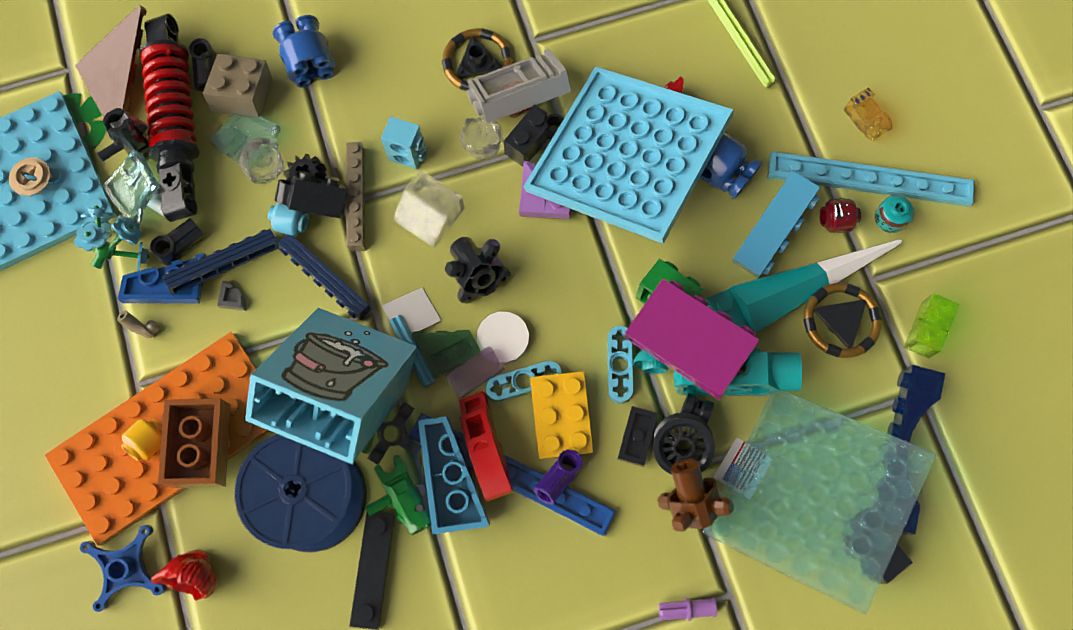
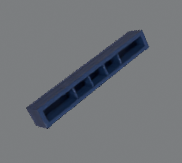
[162,229,279,296]
[277,234,371,320]

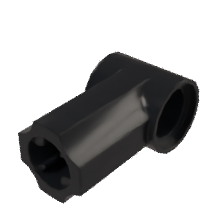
[189,38,217,92]
[150,218,205,266]

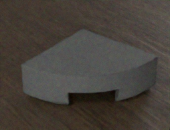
[217,281,246,311]

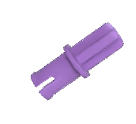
[658,598,717,621]

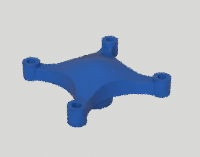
[80,525,167,612]

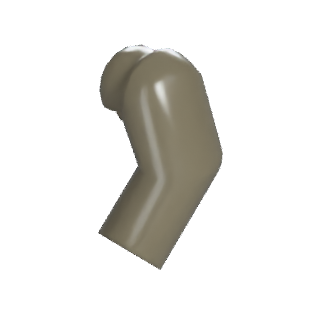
[117,310,160,339]

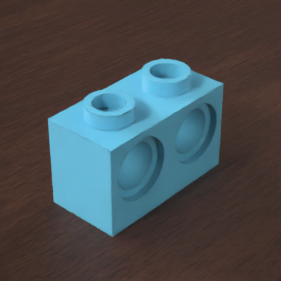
[381,116,427,169]

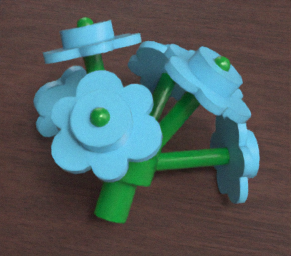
[74,205,150,271]

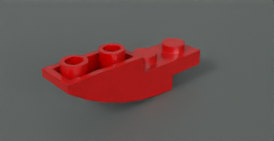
[458,390,513,502]

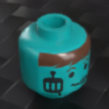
[875,196,914,233]

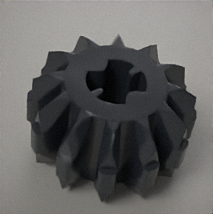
[283,153,327,181]

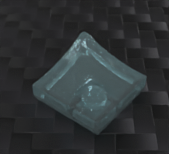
[210,113,281,172]
[103,150,160,225]

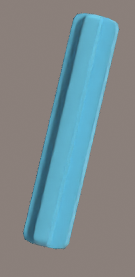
[390,315,436,387]

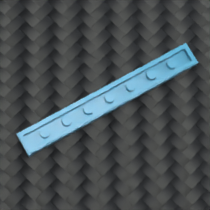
[767,151,974,207]

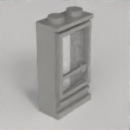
[466,49,571,124]

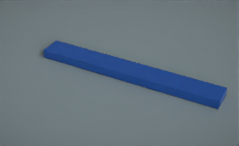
[408,413,616,537]

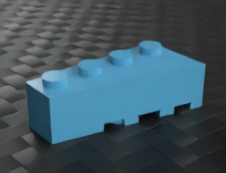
[732,171,820,278]
[418,416,490,534]

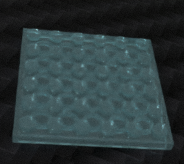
[703,391,936,615]

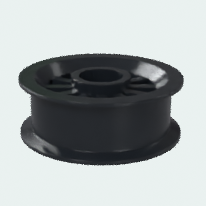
[653,412,715,475]

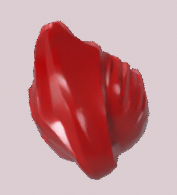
[151,549,217,601]

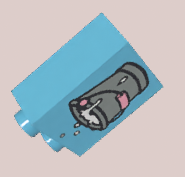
[245,308,417,464]

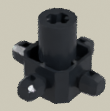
[445,237,511,304]

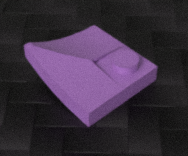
[519,161,571,219]

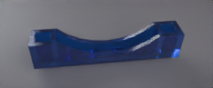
[872,365,945,536]

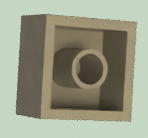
[203,53,272,118]

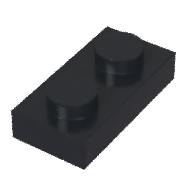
[617,406,658,467]

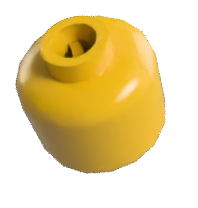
[121,419,162,461]

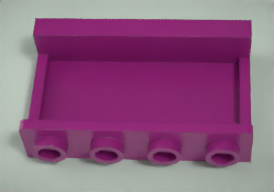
[625,279,759,401]

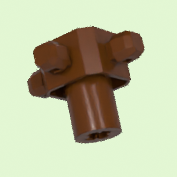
[657,459,734,532]

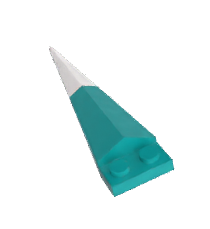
[705,240,902,334]

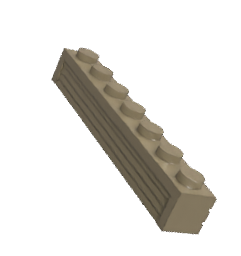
[346,142,366,252]

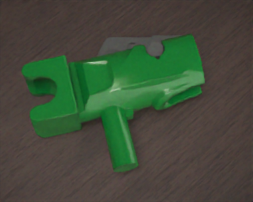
[365,455,431,535]

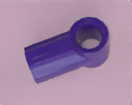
[533,449,582,505]

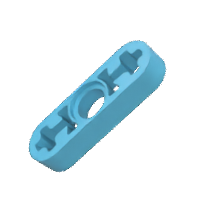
[607,326,633,404]
[486,361,561,402]

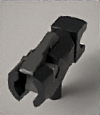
[97,108,149,165]

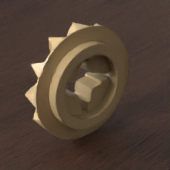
[9,157,53,197]

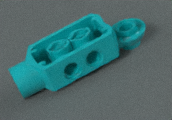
[633,348,802,396]

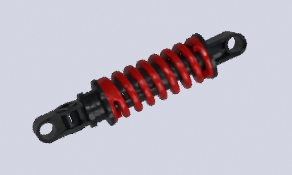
[139,13,199,222]

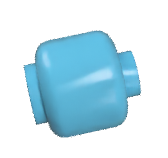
[268,203,309,236]

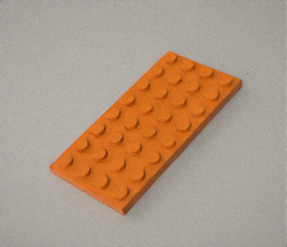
[45,332,270,546]

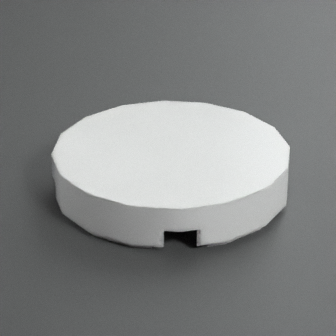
[477,311,529,364]

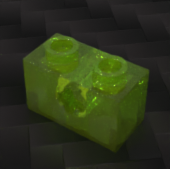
[904,293,959,359]

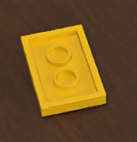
[530,371,593,459]

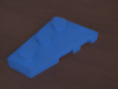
[118,253,206,304]

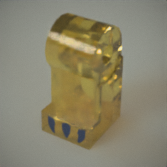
[844,87,892,141]

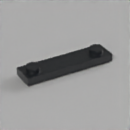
[349,511,395,630]

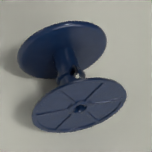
[234,434,367,552]

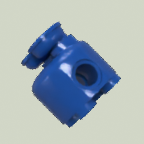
[273,15,335,87]
[700,132,763,200]

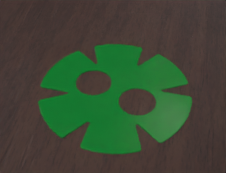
[64,93,106,149]

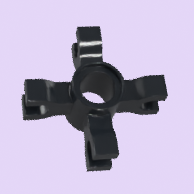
[367,403,422,465]

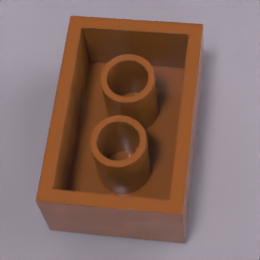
[158,398,231,488]

